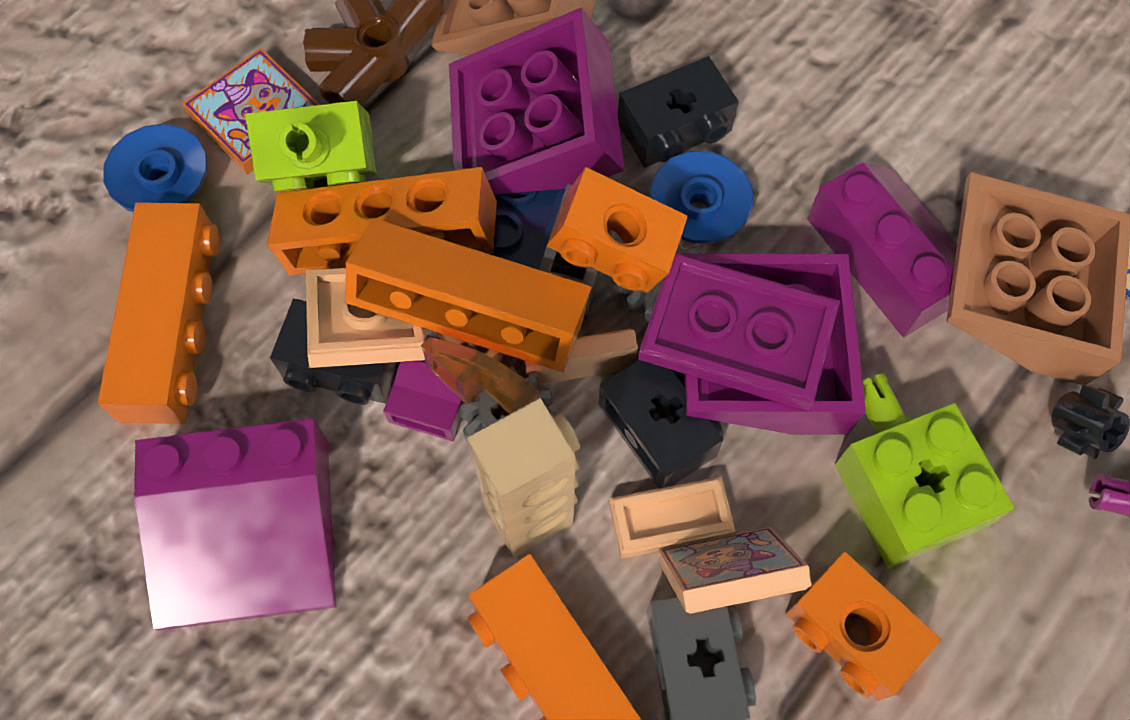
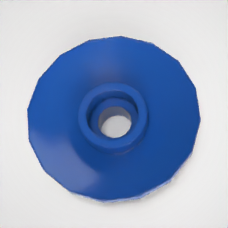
[103,124,208,212]
[650,151,753,243]

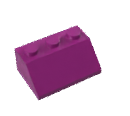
[807,162,957,338]

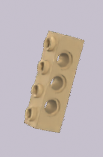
[467,398,580,559]

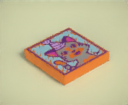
[182,48,320,175]

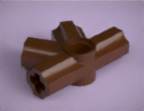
[303,0,444,106]

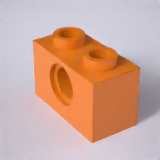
[546,167,688,293]
[786,551,942,701]

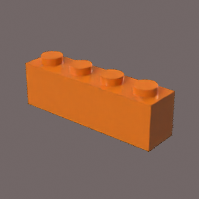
[97,203,220,424]
[345,218,592,373]
[466,554,641,720]

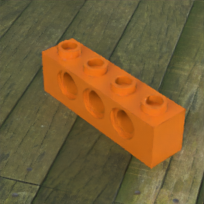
[267,167,497,276]

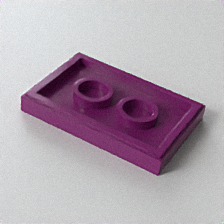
[638,253,840,411]

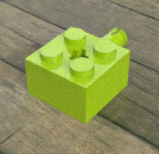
[245,101,378,192]
[835,374,1015,568]

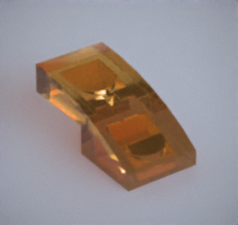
[421,337,540,414]

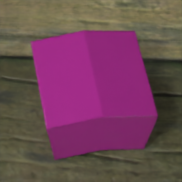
[383,361,475,442]

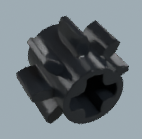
[1051,384,1130,459]

